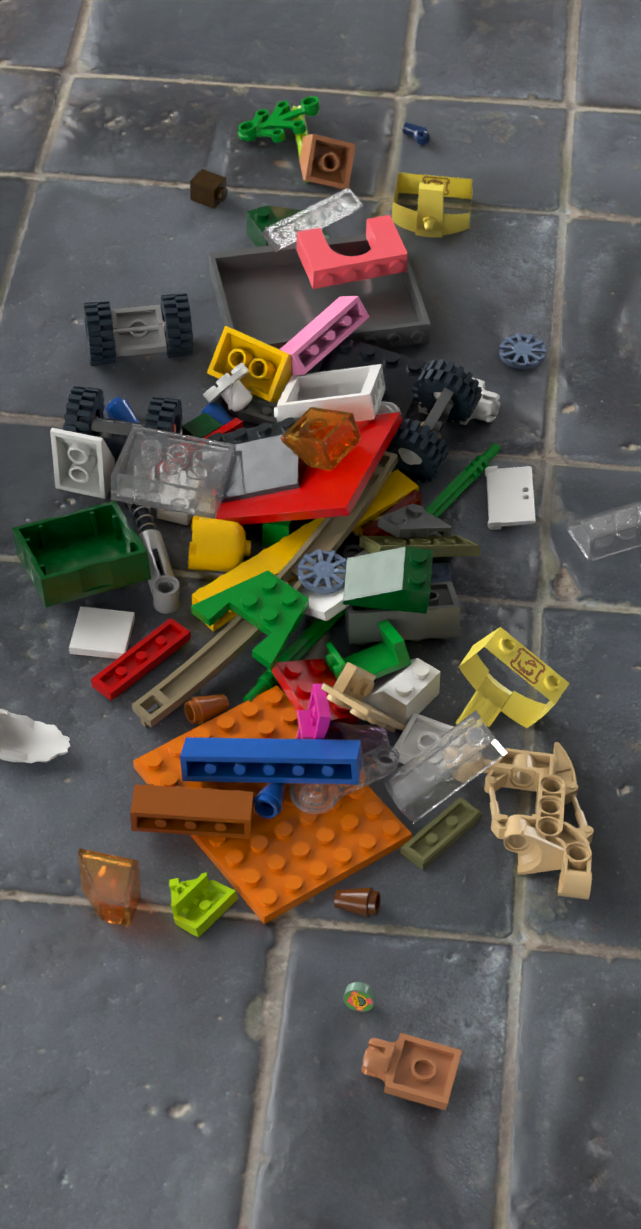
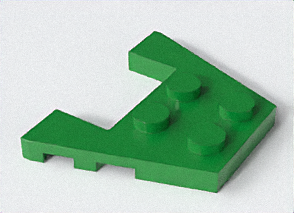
[191,570,309,670]

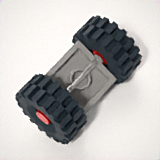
[83,293,194,366]

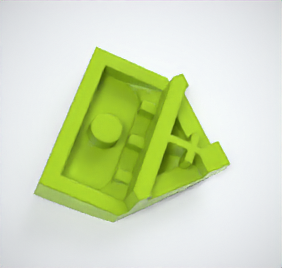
[169,872,238,938]

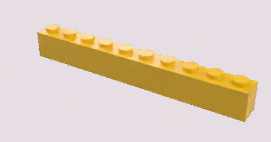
[192,469,419,632]

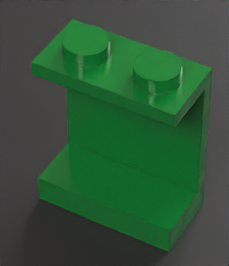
[325,619,411,680]

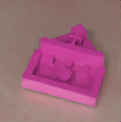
[296,683,331,740]

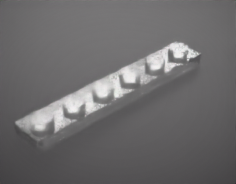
[261,188,363,253]

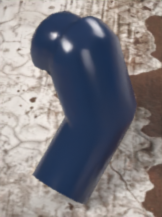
[402,122,430,145]

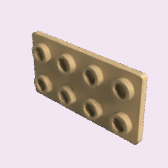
[321,662,406,732]

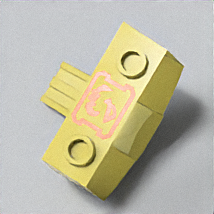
[392,172,472,237]
[456,627,569,741]

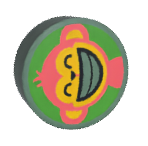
[343,982,376,1012]

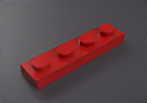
[91,618,191,701]

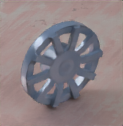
[499,333,546,369]
[298,549,347,594]

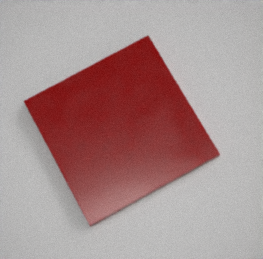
[207,412,403,525]

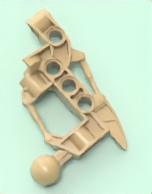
[446,742,594,900]

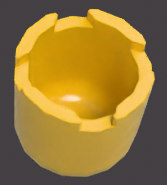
[188,516,251,572]

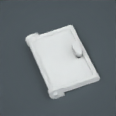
[485,466,536,530]

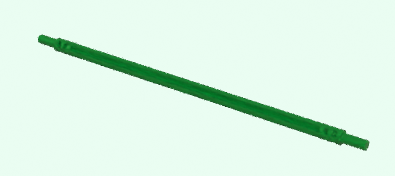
[243,443,501,702]

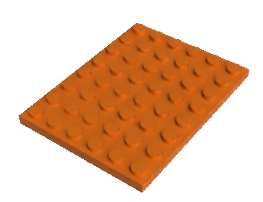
[133,686,412,924]

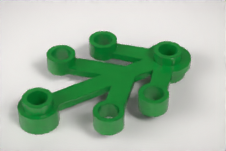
[238,96,321,143]

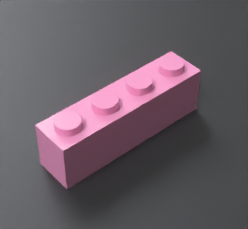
[280,296,370,375]

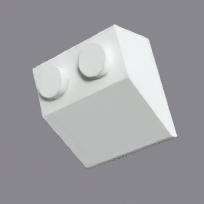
[363,658,441,725]

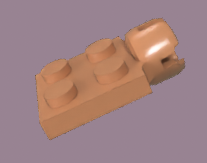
[361,1033,462,1111]

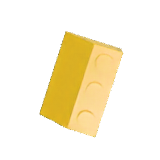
[207,326,292,403]

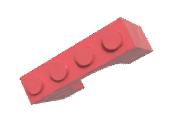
[296,215,408,289]

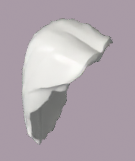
[0,709,71,763]

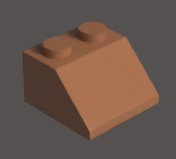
[299,134,356,190]

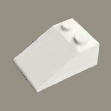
[50,428,116,499]

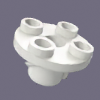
[203,362,253,412]

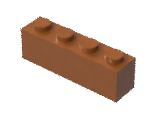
[130,784,254,839]

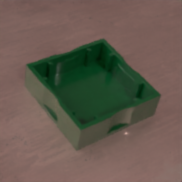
[12,501,151,608]

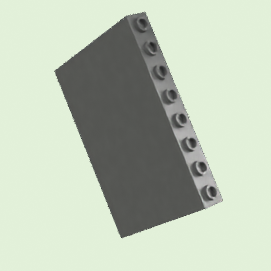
[209,230,430,349]

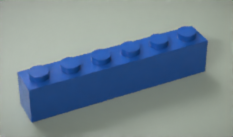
[180,737,362,784]

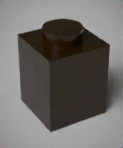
[190,169,228,209]

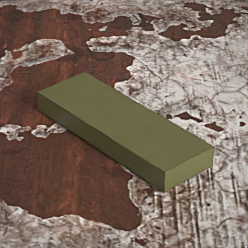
[401,797,482,870]

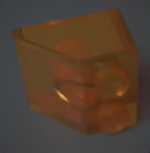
[280,407,361,470]

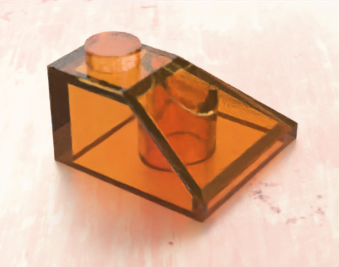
[78,848,141,926]

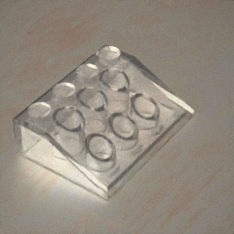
[111,425,236,519]

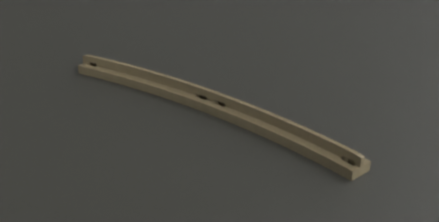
[132,451,398,728]

